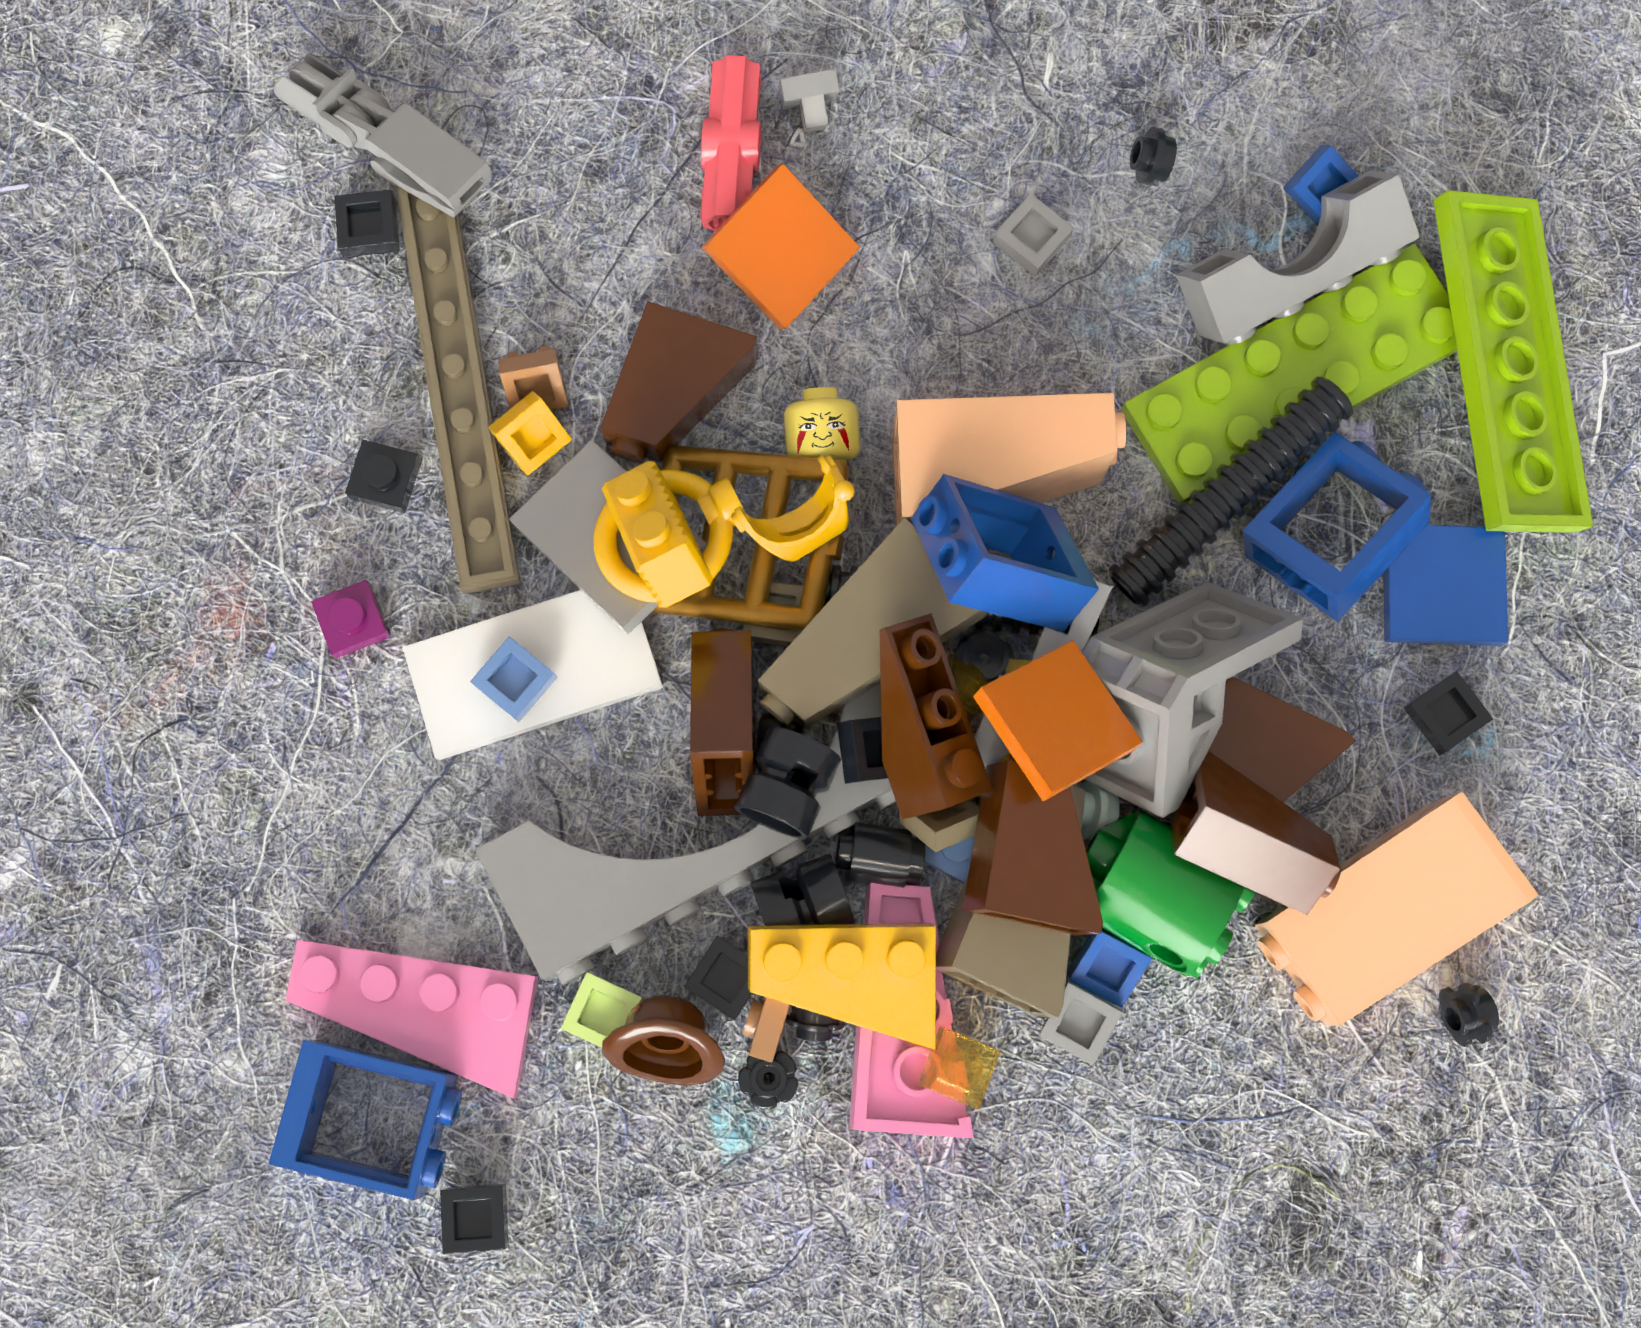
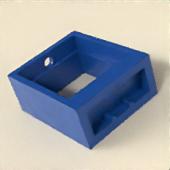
[1242,432,1431,622]
[911,474,1099,632]
[268,1040,462,1200]

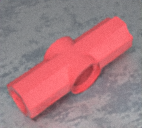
[701,55,761,231]

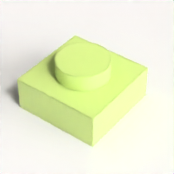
[560,972,644,1048]

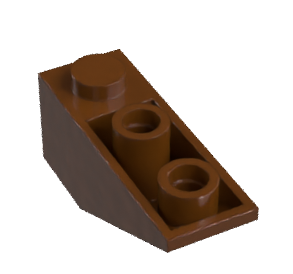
[880,613,993,820]

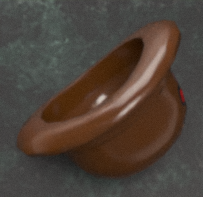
[602,995,725,1086]

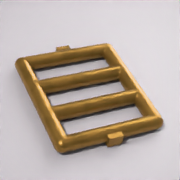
[652,445,849,630]

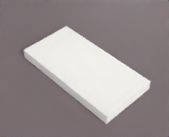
[402,590,663,760]

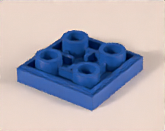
[1383,525,1508,646]

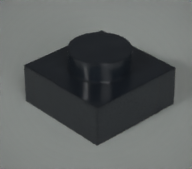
[334,190,400,258]
[345,439,422,514]
[1403,671,1493,755]
[837,717,888,784]
[684,935,753,1021]
[440,1184,509,1254]

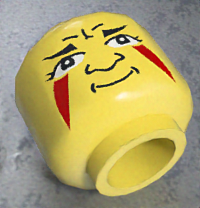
[784,387,861,464]

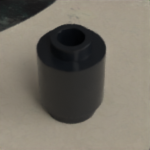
[835,822,926,888]

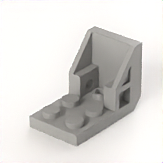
[1082,582,1303,818]

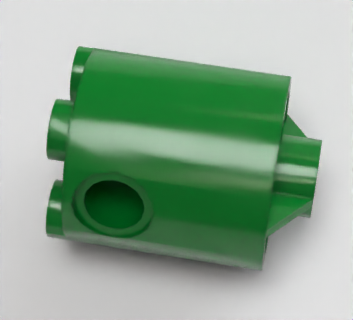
[1086,809,1255,979]

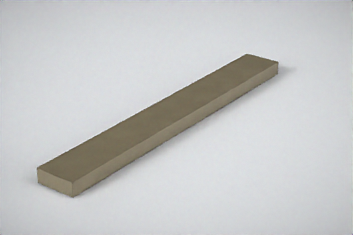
[395,185,521,594]

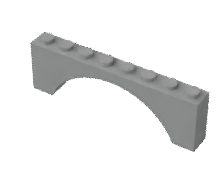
[474,682,897,985]

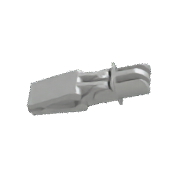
[274,53,492,218]

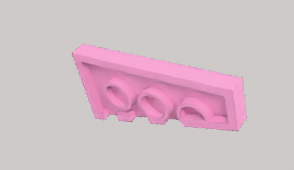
[849,883,974,1138]
[285,940,538,1099]

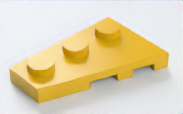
[748,923,936,1050]

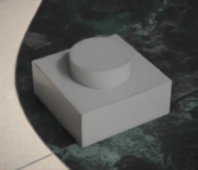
[992,193,1074,277]
[1039,979,1123,1066]

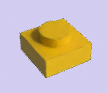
[488,391,572,476]

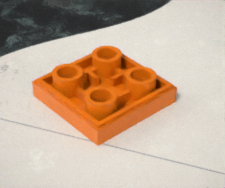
[701,164,860,330]
[973,640,1143,802]

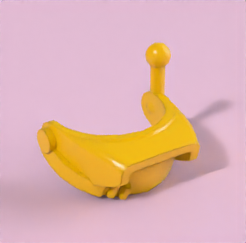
[731,454,855,562]

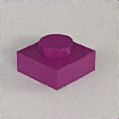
[311,580,391,659]

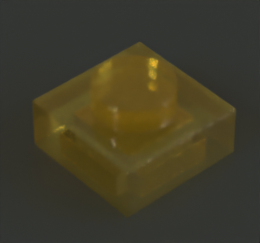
[918,1027,1001,1110]

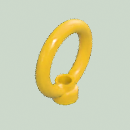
[593,470,744,603]

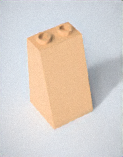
[893,393,1126,526]
[1254,791,1539,1026]

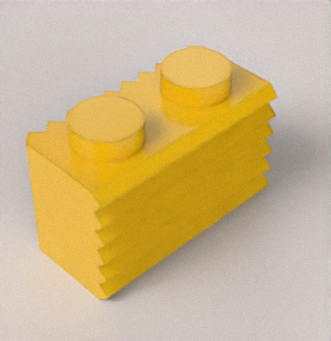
[602,461,713,608]

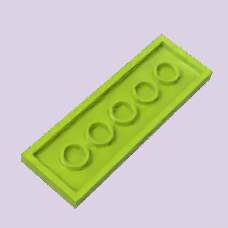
[1433,190,1594,533]
[1121,243,1457,504]

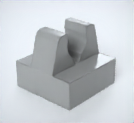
[778,68,840,133]

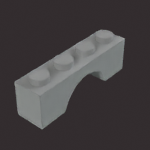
[1176,170,1420,345]

